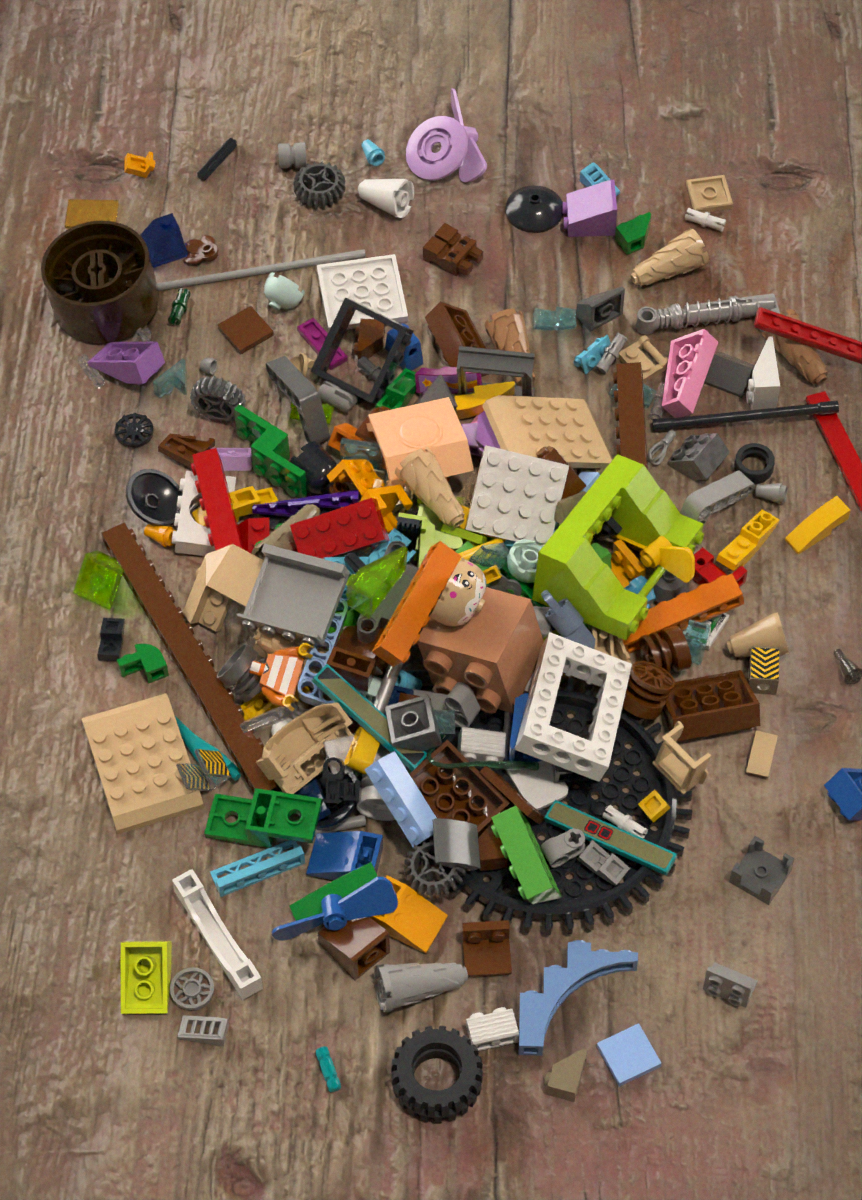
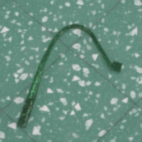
[427,730,539,771]

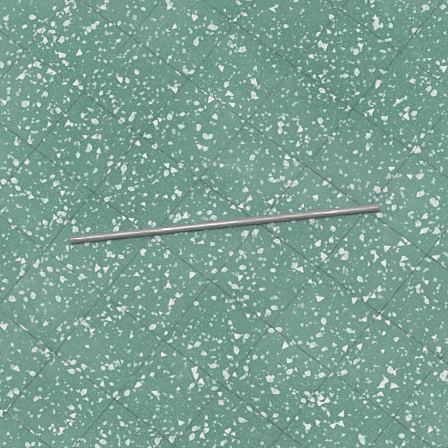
[157,249,366,291]

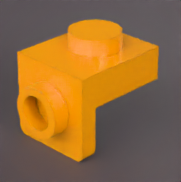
[124,151,155,178]

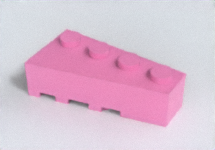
[662,329,718,418]

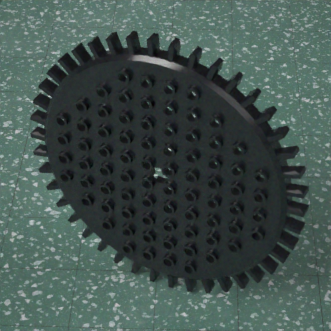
[411,677,692,935]

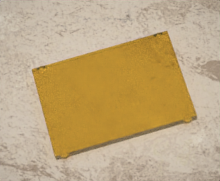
[65,199,119,229]

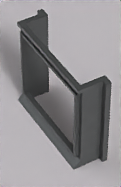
[457,346,535,397]

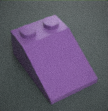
[88,342,165,385]

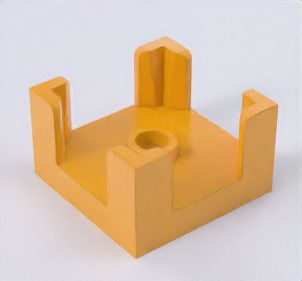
[360,485,413,533]

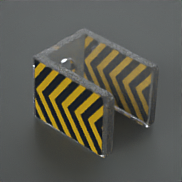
[176,749,231,791]

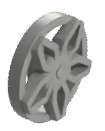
[170,967,214,1011]

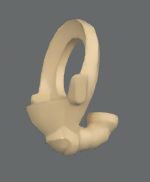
[290,353,315,377]

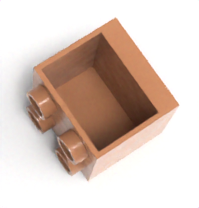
[417,587,544,713]

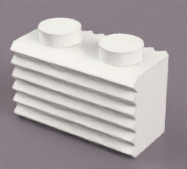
[457,727,506,766]
[466,1007,519,1051]

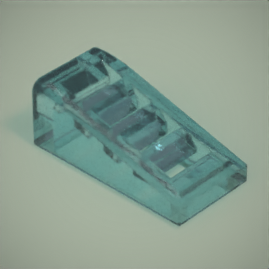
[469,543,510,569]

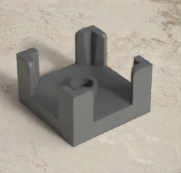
[729,836,795,905]

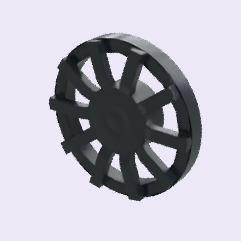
[115,413,154,448]

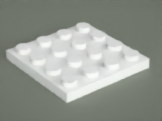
[317,254,408,331]
[465,445,569,546]

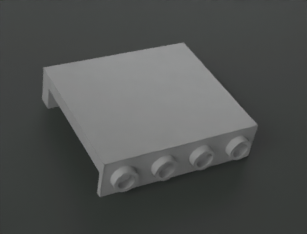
[237,544,350,646]

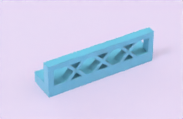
[210,840,305,897]

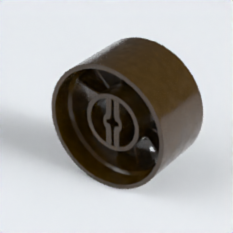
[41,221,159,344]

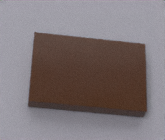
[480,766,544,824]

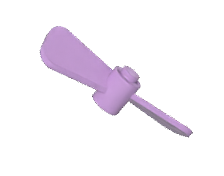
[451,88,487,182]

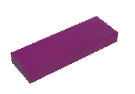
[297,317,348,370]

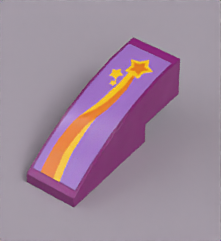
[415,366,482,394]

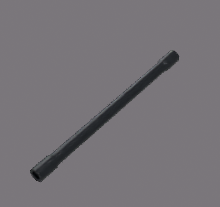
[652,400,839,431]

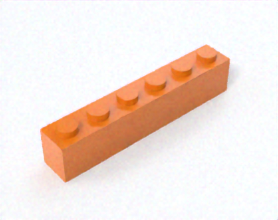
[372,541,461,667]
[622,573,744,654]

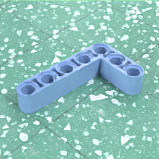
[297,598,351,717]

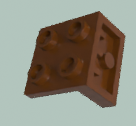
[462,920,512,977]

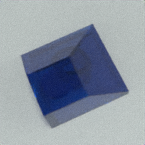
[140,213,188,268]

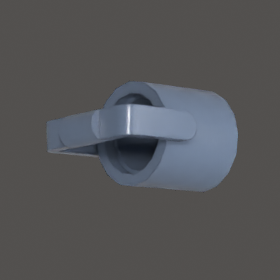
[541,590,584,637]

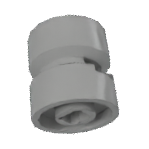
[278,142,307,169]

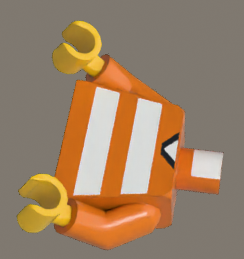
[249,643,314,711]

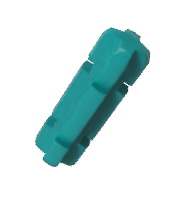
[316,1046,341,1092]

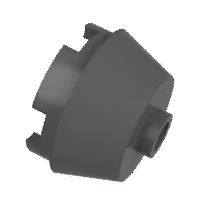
[648,570,690,603]

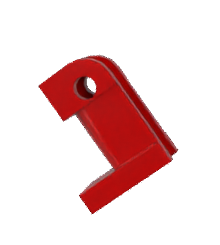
[692,547,748,587]

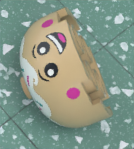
[431,558,486,627]

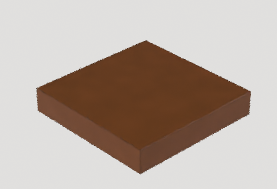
[218,306,274,355]

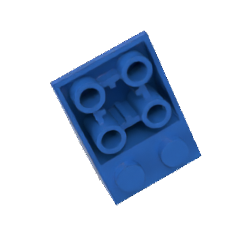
[306,831,383,880]

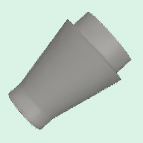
[756,483,788,504]

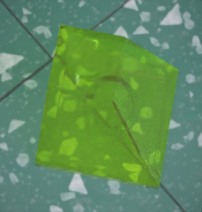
[73,550,124,610]

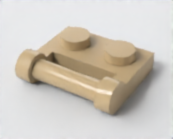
[618,335,668,384]

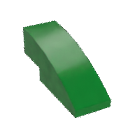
[375,368,417,410]

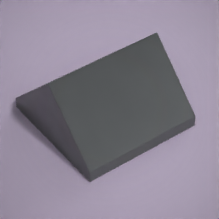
[704,352,755,398]

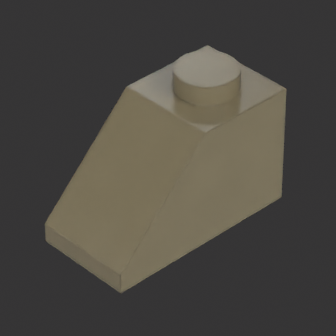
[544,1049,588,1102]

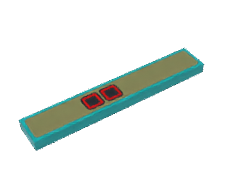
[544,800,677,876]

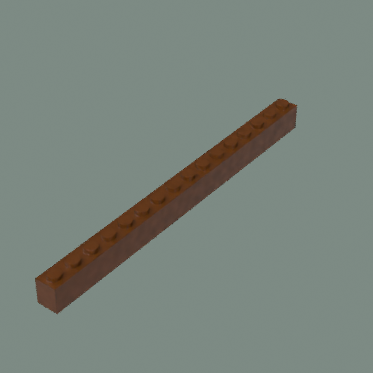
[101,523,283,794]

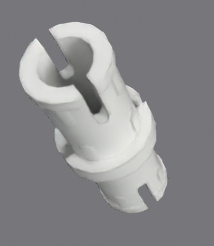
[685,208,726,232]
[602,805,648,839]

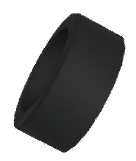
[734,443,775,484]

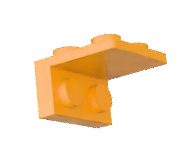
[327,459,385,495]
[611,539,646,588]

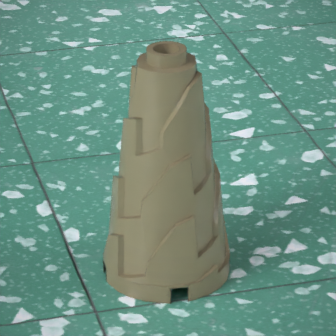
[252,504,320,560]

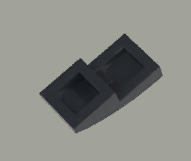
[97,618,125,661]

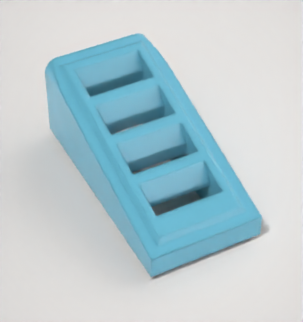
[580,162,620,196]

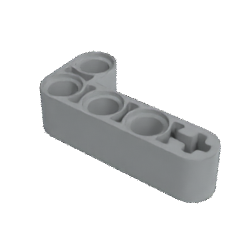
[680,471,755,527]
[412,682,480,728]

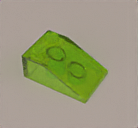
[346,546,408,619]

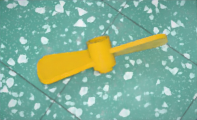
[612,534,695,583]

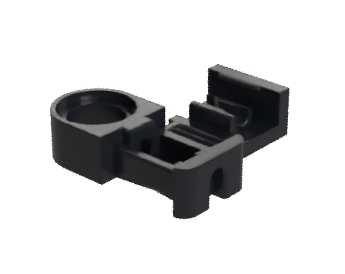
[322,757,362,803]

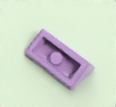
[211,448,252,471]

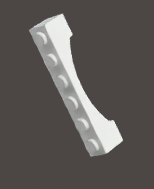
[172,869,263,1000]

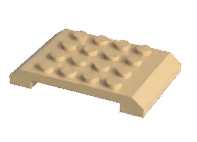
[483,395,613,474]
[81,693,204,835]

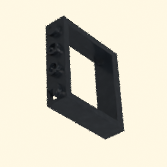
[310,297,414,404]

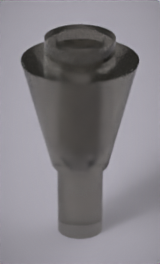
[833,649,862,684]

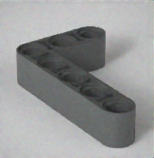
[266,356,330,444]

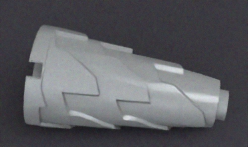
[374,962,468,1012]

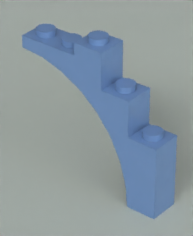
[519,940,638,1056]

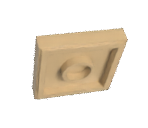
[686,175,733,213]

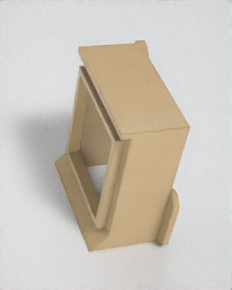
[652,721,711,794]

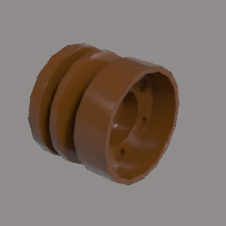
[639,625,692,673]
[622,661,675,719]

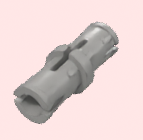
[595,333,628,374]

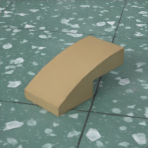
[746,730,778,778]

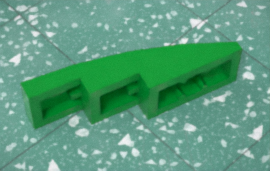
[289,862,378,921]

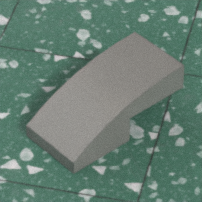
[577,840,630,886]

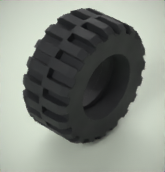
[391,1025,483,1123]

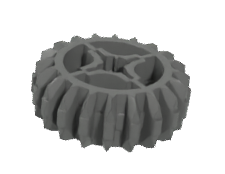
[293,161,346,209]
[190,376,246,422]
[404,837,466,899]

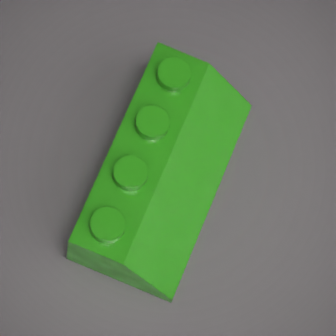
[491,806,562,904]

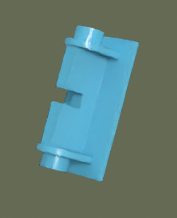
[573,335,611,374]

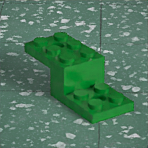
[234,404,307,498]
[204,788,323,848]

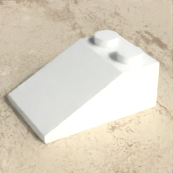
[746,336,780,410]

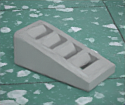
[178,1015,229,1047]

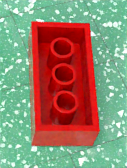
[290,498,390,559]

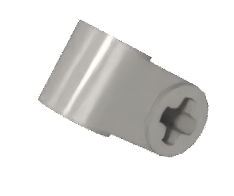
[540,828,585,868]

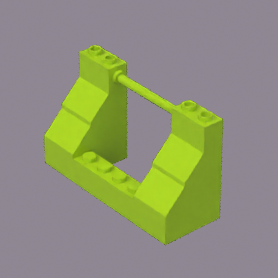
[532,454,704,640]

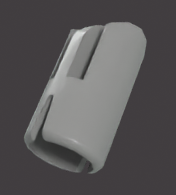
[318,381,358,413]

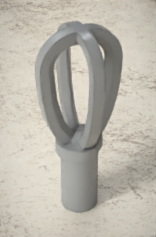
[647,430,676,465]

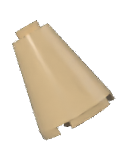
[727,612,789,657]

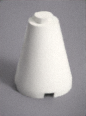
[358,179,414,218]

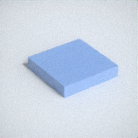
[597,1023,662,1087]

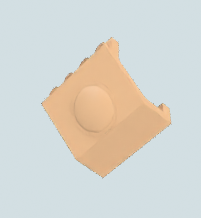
[366,397,474,487]

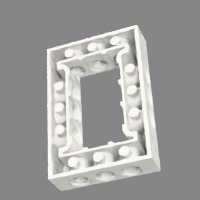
[515,633,632,781]

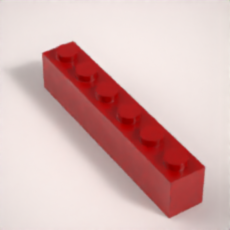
[191,448,244,550]

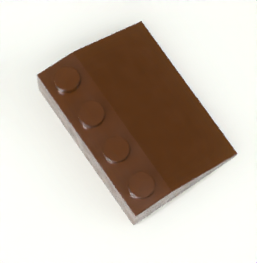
[663,670,761,741]
[409,740,511,837]

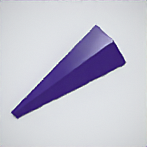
[252,490,361,517]

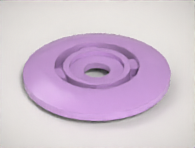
[406,116,468,180]

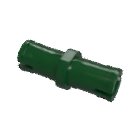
[168,288,191,325]

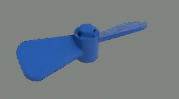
[272,877,398,941]

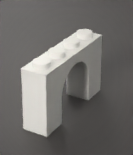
[172,471,236,556]

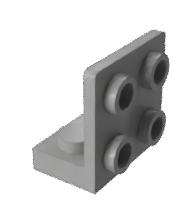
[703,962,758,1008]

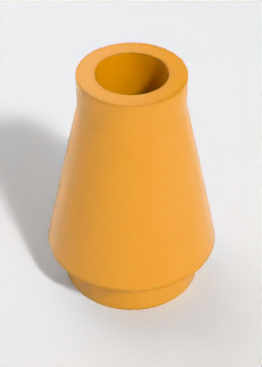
[144,524,176,547]

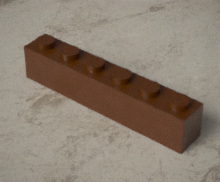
[613,362,648,470]

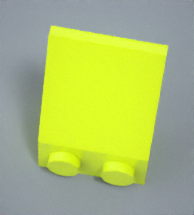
[121,941,172,1014]

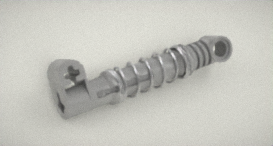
[636,293,780,335]

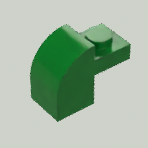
[117,643,169,683]

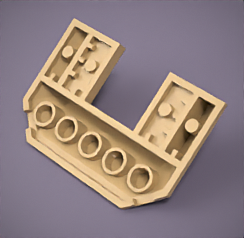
[183,544,268,660]

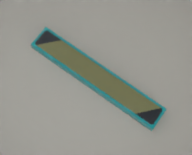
[312,664,428,771]

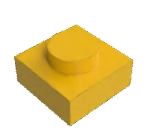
[638,790,671,823]

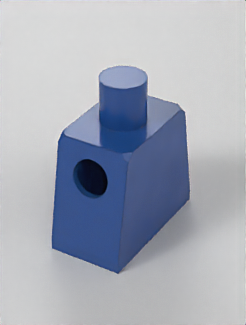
[385,323,423,371]

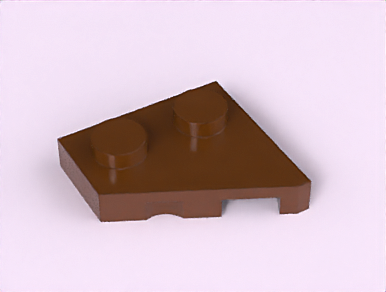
[158,433,215,468]

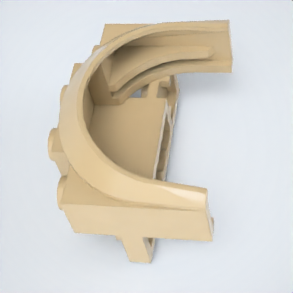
[256,703,353,794]

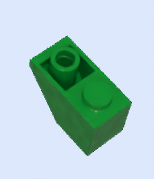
[615,212,652,255]

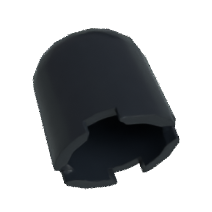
[289,441,338,494]

